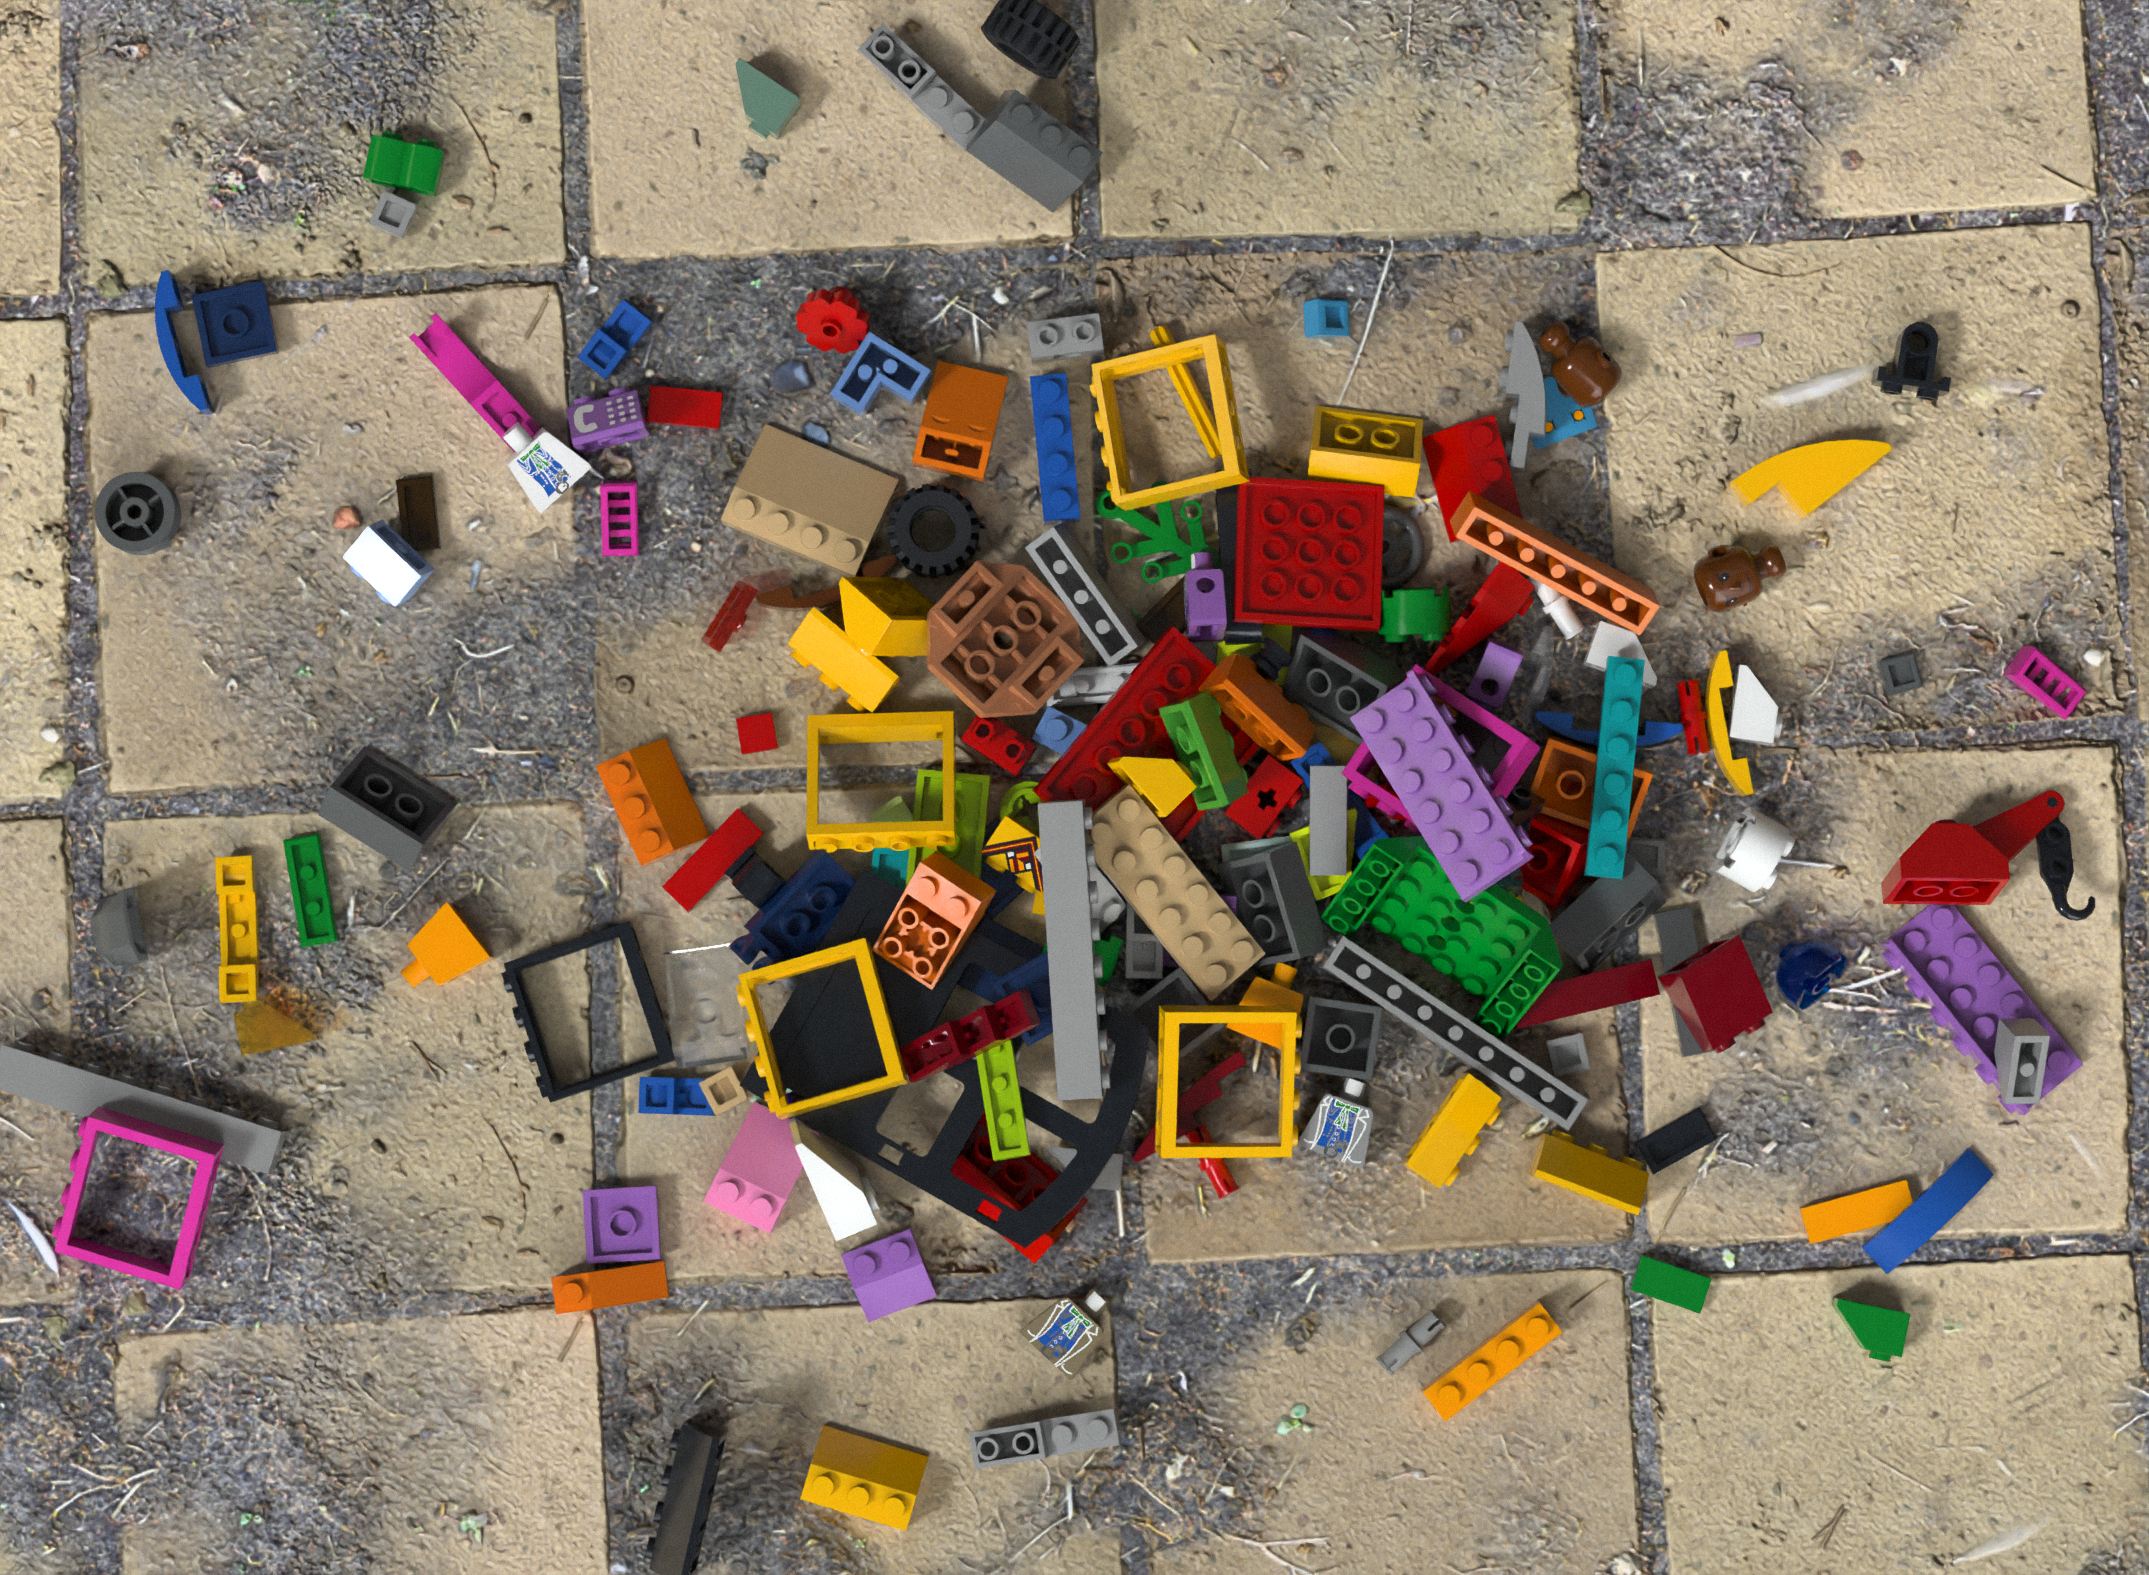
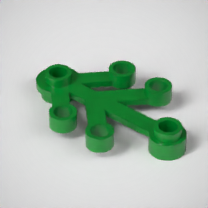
[1096,481,1220,584]

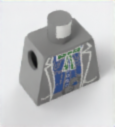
[1298,1077,1374,1169]

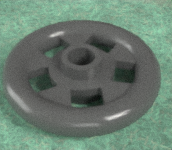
[1381,505,1425,591]

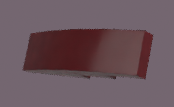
[1513,959,1660,1029]
[899,989,1041,1083]
[1132,1051,1247,1164]

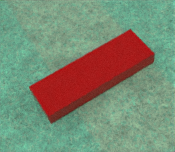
[662,808,765,912]

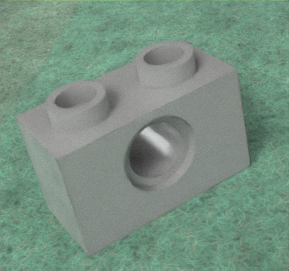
[1027,313,1104,364]

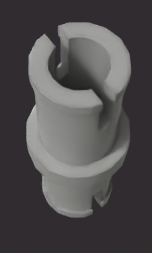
[1376,1309,1446,1376]

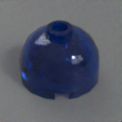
[1776,938,1849,1010]

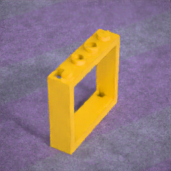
[1089,334,1250,511]
[806,711,956,853]
[736,938,909,1120]
[1155,1005,1302,1158]

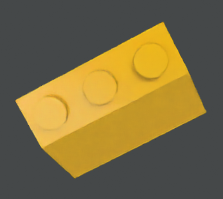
[1306,405,1423,498]
[839,576,935,657]
[788,607,901,714]
[1401,1073,1502,1189]
[1528,1129,1650,1215]
[800,1425,929,1531]

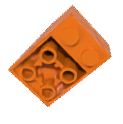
[912,361,1009,483]
[872,851,997,990]

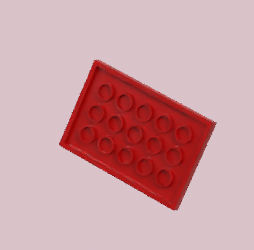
[1032,626,1260,845]

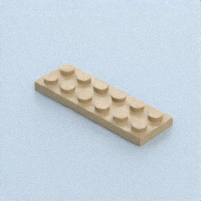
[1087,784,1266,1001]

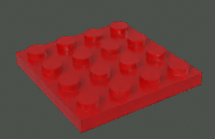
[1233,476,1384,632]

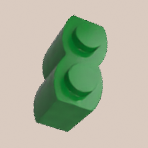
[363,131,446,197]

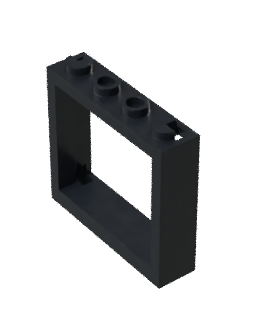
[501,921,678,1103]

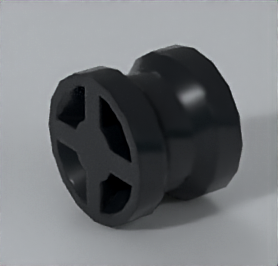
[1248,637,1293,682]

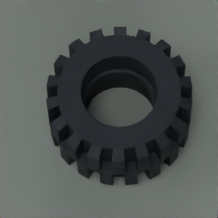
[981,0,1081,79]
[888,483,980,578]

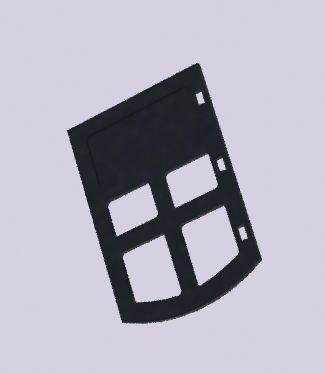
[739,869,1150,1248]

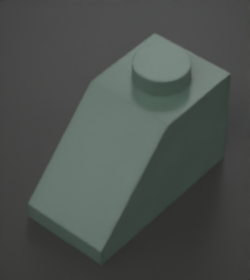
[735,58,802,140]

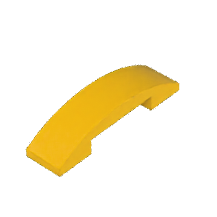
[1705,650,1754,797]
[215,855,259,1003]

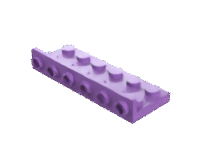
[1350,669,1534,902]
[1880,904,2083,1115]

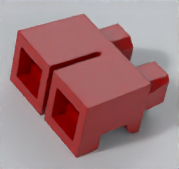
[960,715,1038,779]

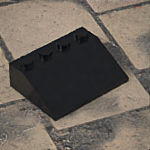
[645,1421,728,1575]

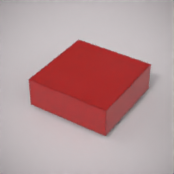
[736,713,778,755]

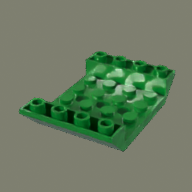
[1320,836,1563,1041]

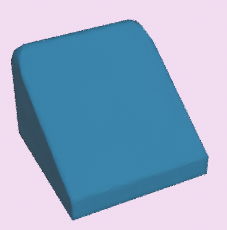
[1303,298,1350,338]

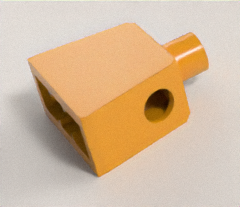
[400,902,494,988]
[1225,963,1304,1050]

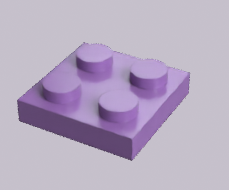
[583,1185,661,1264]

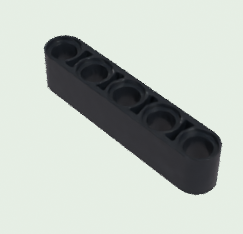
[1215,468,1262,645]

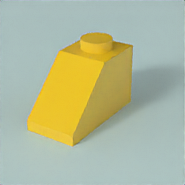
[1107,757,1197,818]

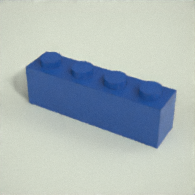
[1030,373,1080,526]

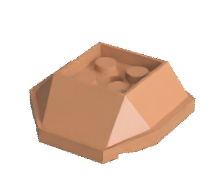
[927,560,1085,718]

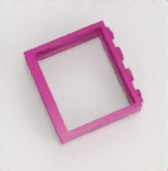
[1341,664,1541,836]
[52,1106,224,1290]

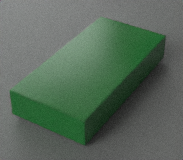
[1629,1255,1712,1314]

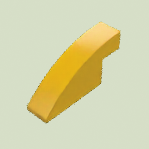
[1728,439,1893,519]

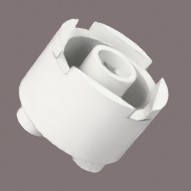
[1714,807,1795,892]

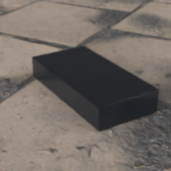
[1634,1107,1717,1175]

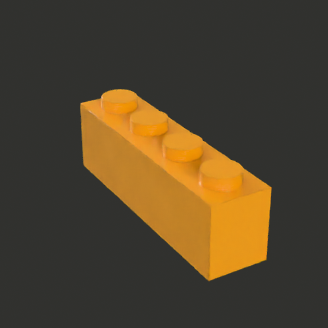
[1420,1301,1562,1422]

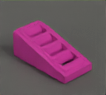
[600,480,639,556]
[2003,646,2087,720]

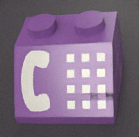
[566,387,651,454]

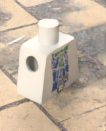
[502,422,591,514]

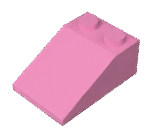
[704,1101,820,1233]

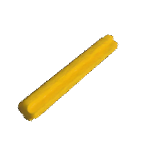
[1150,325,1222,459]

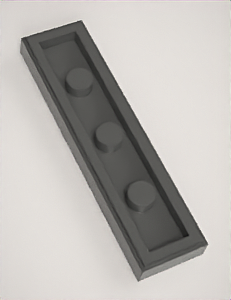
[1653,907,1715,1057]

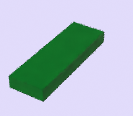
[283,833,339,948]

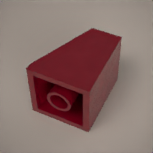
[1657,935,1773,1054]

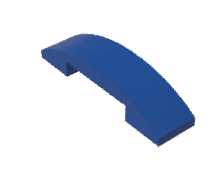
[155,270,214,415]
[1533,711,1683,748]
[1290,741,1389,861]
[1862,1148,1994,1274]

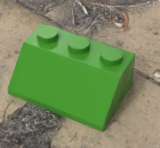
[1158,690,1249,811]

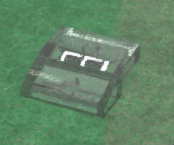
[1522,625,1554,709]

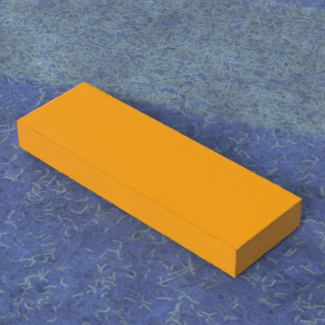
[1799,1179,1913,1244]

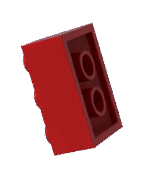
[1422,415,1523,543]

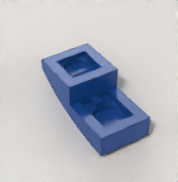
[577,299,654,380]
[638,1077,717,1116]

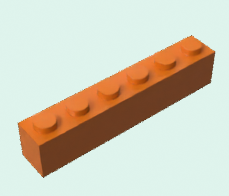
[1450,491,1660,635]

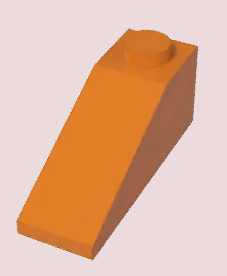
[551,1261,669,1314]

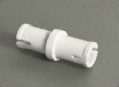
[1527,577,1586,640]

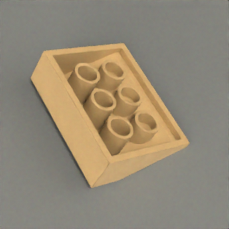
[721,424,899,577]

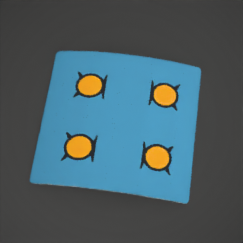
[1517,376,1598,449]

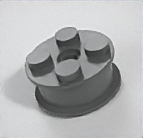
[95,472,181,555]

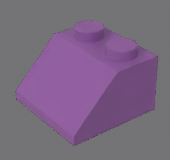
[841,1228,937,1322]

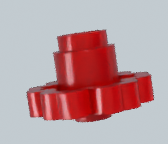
[796,286,871,354]

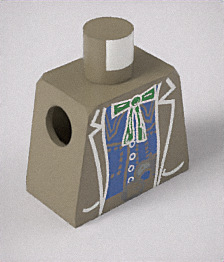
[1019,1289,1108,1380]

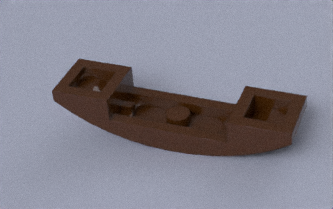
[756,554,899,612]

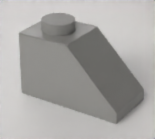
[1994,1018,2050,1104]

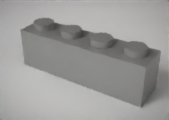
[1025,523,1147,667]

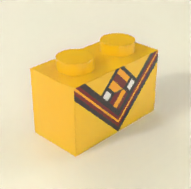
[981,814,1044,894]

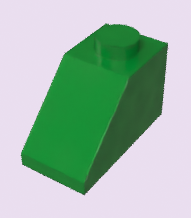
[1832,1297,1910,1362]

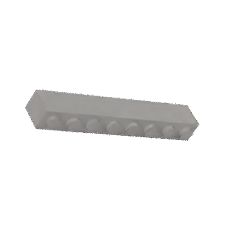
[1038,799,1111,1101]
[1321,936,1588,1131]
[0,1040,287,1174]

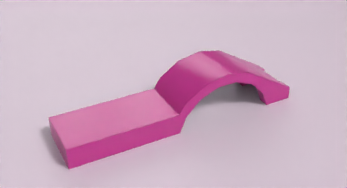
[409,313,541,452]

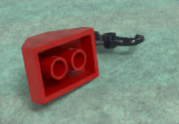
[1881,791,2096,921]

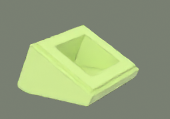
[870,796,913,822]

